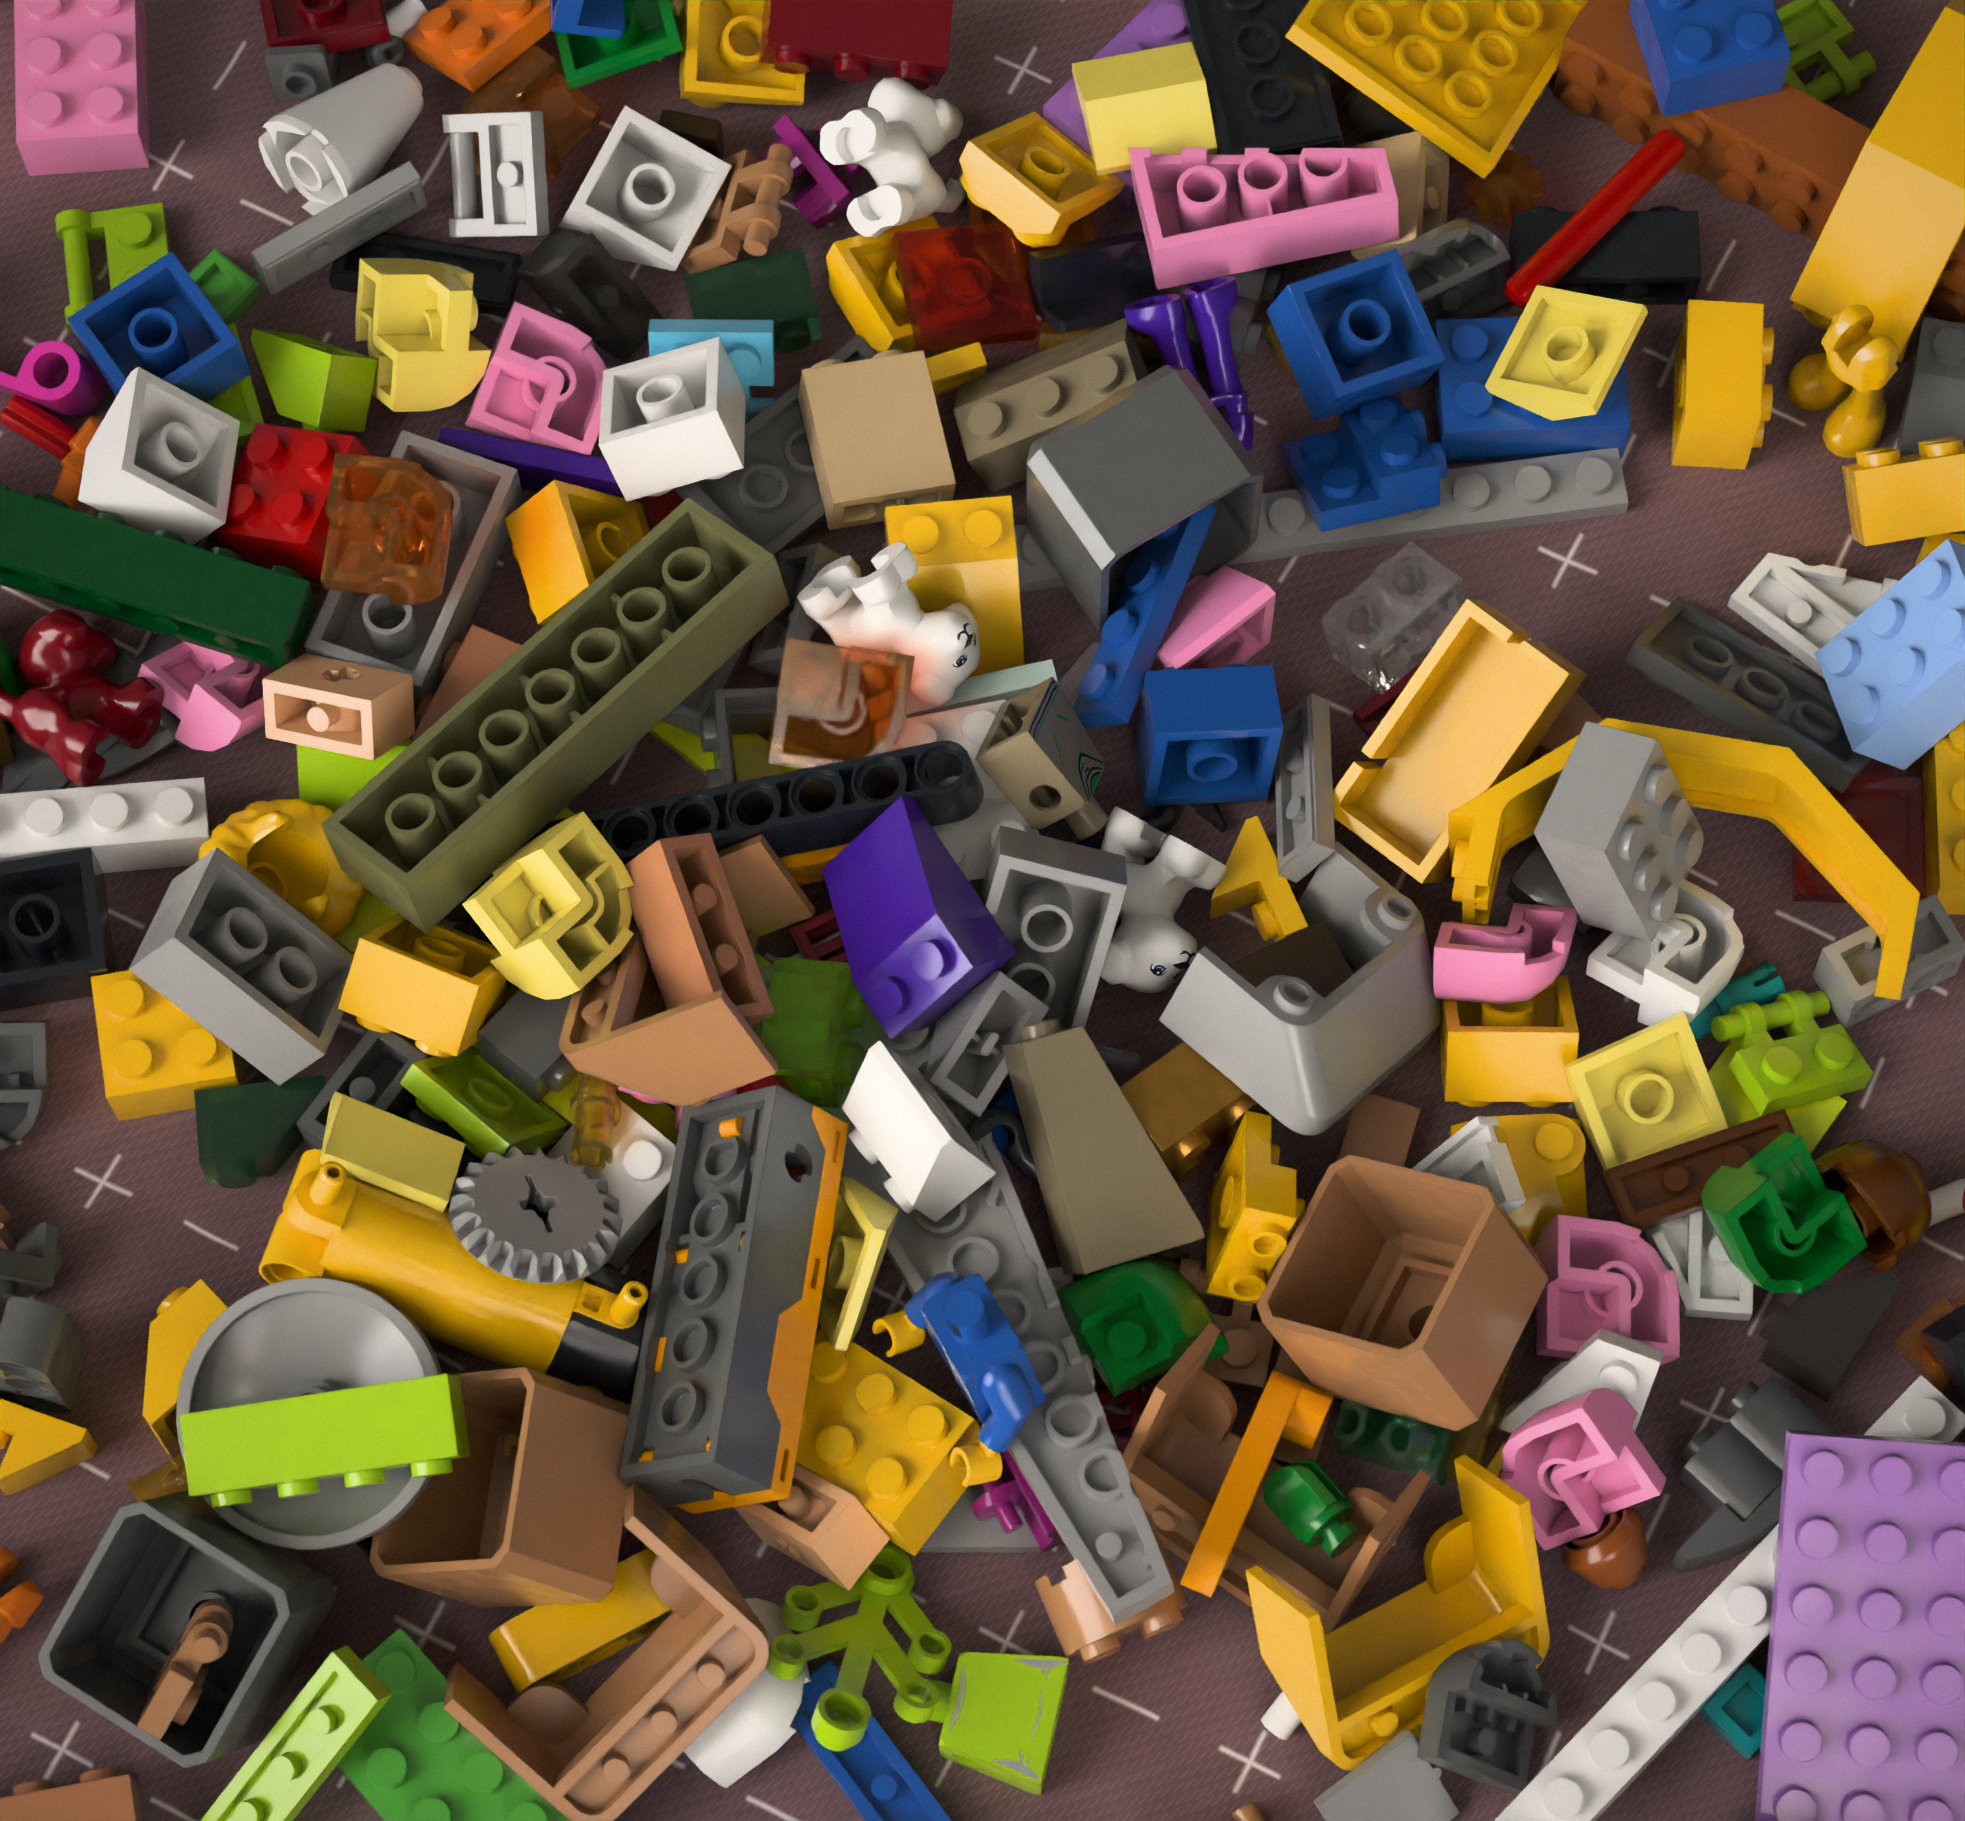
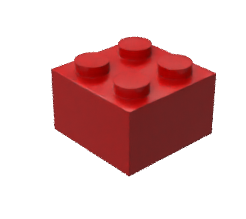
[211,423,384,581]

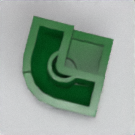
[1701,1131,1868,1295]
[1055,1257,1229,1397]

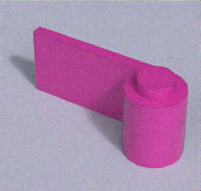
[0,340,105,417]

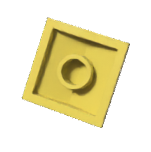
[1072,42,1217,176]
[1485,285,1648,421]
[1564,1012,1729,1170]
[319,1091,465,1212]
[818,1175,899,1351]

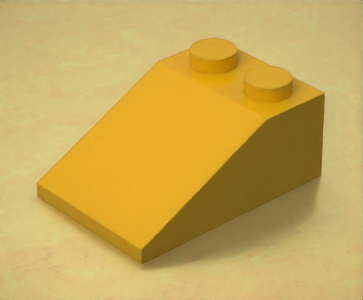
[884,495,1025,692]

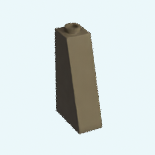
[1002,1018,1205,1274]

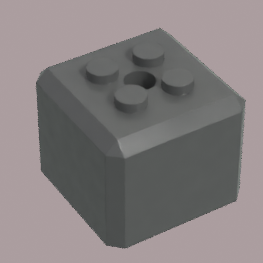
[1027,365,1264,633]
[37,1489,336,1768]

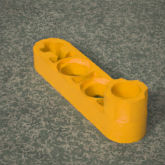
[1180,1369,1334,1598]

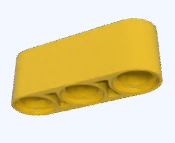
[488,1548,673,1695]

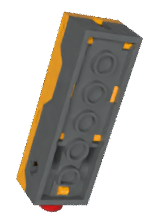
[618,1075,849,1514]

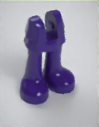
[1123,276,1254,451]

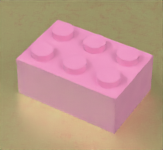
[14,0,150,176]

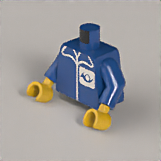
[872,1271,1047,1487]

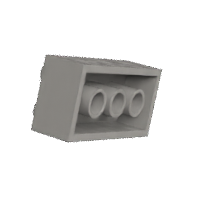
[304,430,524,711]

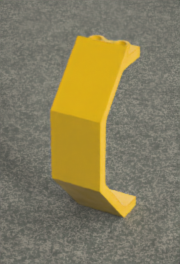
[1789,0,1965,363]
[1448,718,1920,1000]

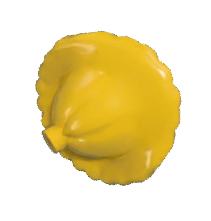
[199,799,365,939]

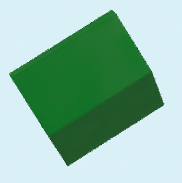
[554,0,684,90]

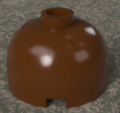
[1814,1139,1932,1273]

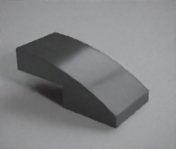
[1670,1483,1782,1574]

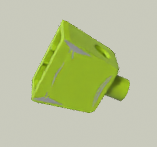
[910,1652,1069,1796]

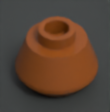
[1561,1506,1649,1590]

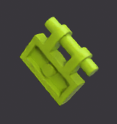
[1777,0,1877,102]
[1711,989,1874,1117]

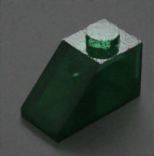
[194,1075,327,1189]

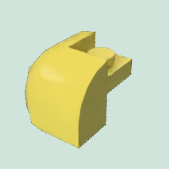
[355,258,491,412]
[462,811,635,1000]

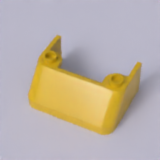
[1246,1455,1550,1771]

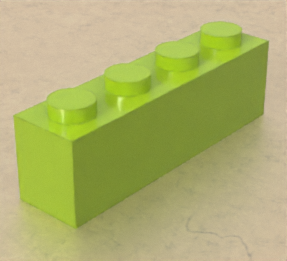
[179,1374,471,1508]

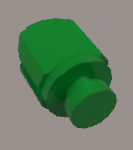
[1263,1458,1361,1559]

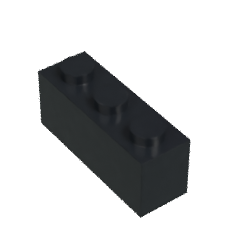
[1509,206,1701,305]

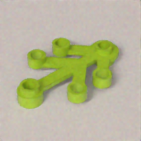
[766,1544,952,1751]

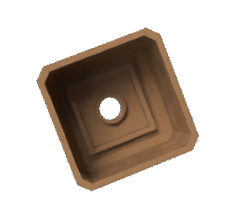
[1256,1154,1549,1431]
[369,1367,630,1609]

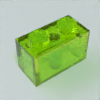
[760,957,867,1109]

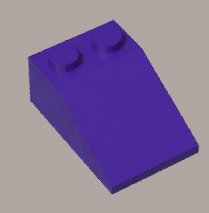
[822,794,1017,1040]

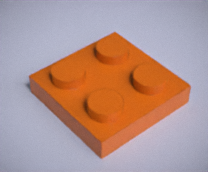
[402,0,551,93]

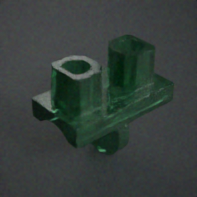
[1333,1400,1460,1485]

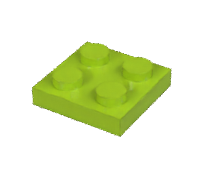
[400,1045,568,1159]

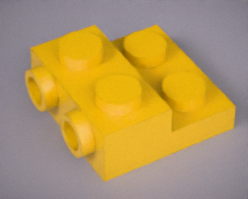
[1206,1110,1305,1303]

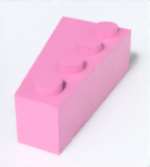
[1129,148,1399,290]

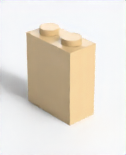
[798,349,956,530]

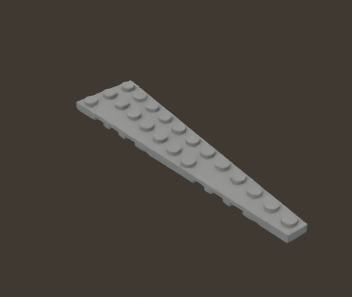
[752,931,1174,1626]

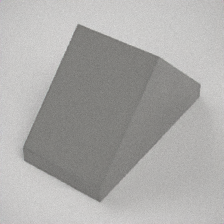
[925,971,1050,1117]

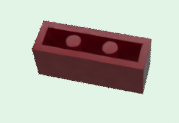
[759,0,953,90]

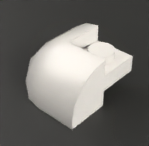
[1586,878,1745,1026]
[684,1598,811,1788]

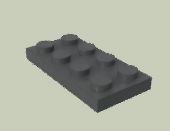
[675,335,942,560]
[1625,596,1871,793]

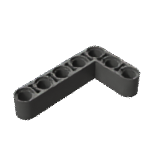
[0,1297,89,1414]

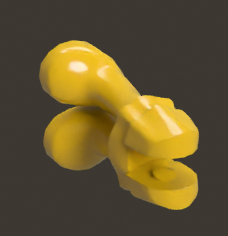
[1787,304,1898,458]

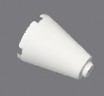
[259,63,424,215]

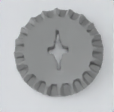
[449,1146,623,1284]

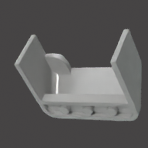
[1159,841,1442,1135]

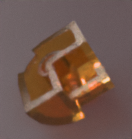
[462,45,602,184]
[320,453,453,605]
[766,637,915,769]

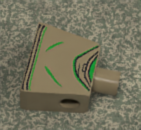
[975,677,1108,840]

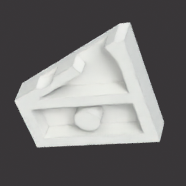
[1728,552,1898,678]
[1644,1209,1753,1321]
[1499,1328,1664,1433]

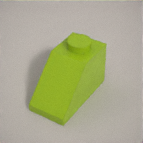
[251,328,378,434]

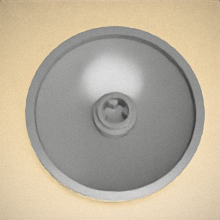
[176,1278,443,1550]

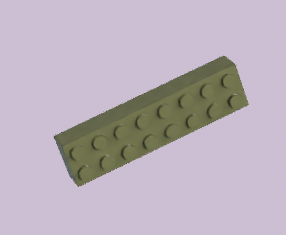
[321,498,790,934]

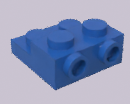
[1281,397,1447,532]

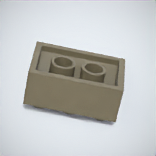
[953,317,1148,493]

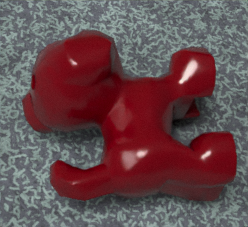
[0,609,164,787]

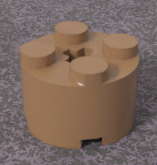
[1034,1529,1189,1667]

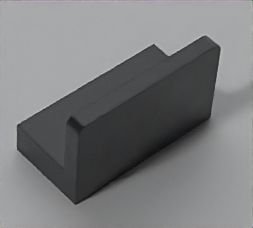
[1029,231,1165,333]

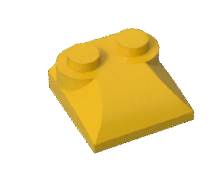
[679,0,805,109]
[959,111,1125,248]
[826,215,992,354]
[1449,1114,1588,1250]

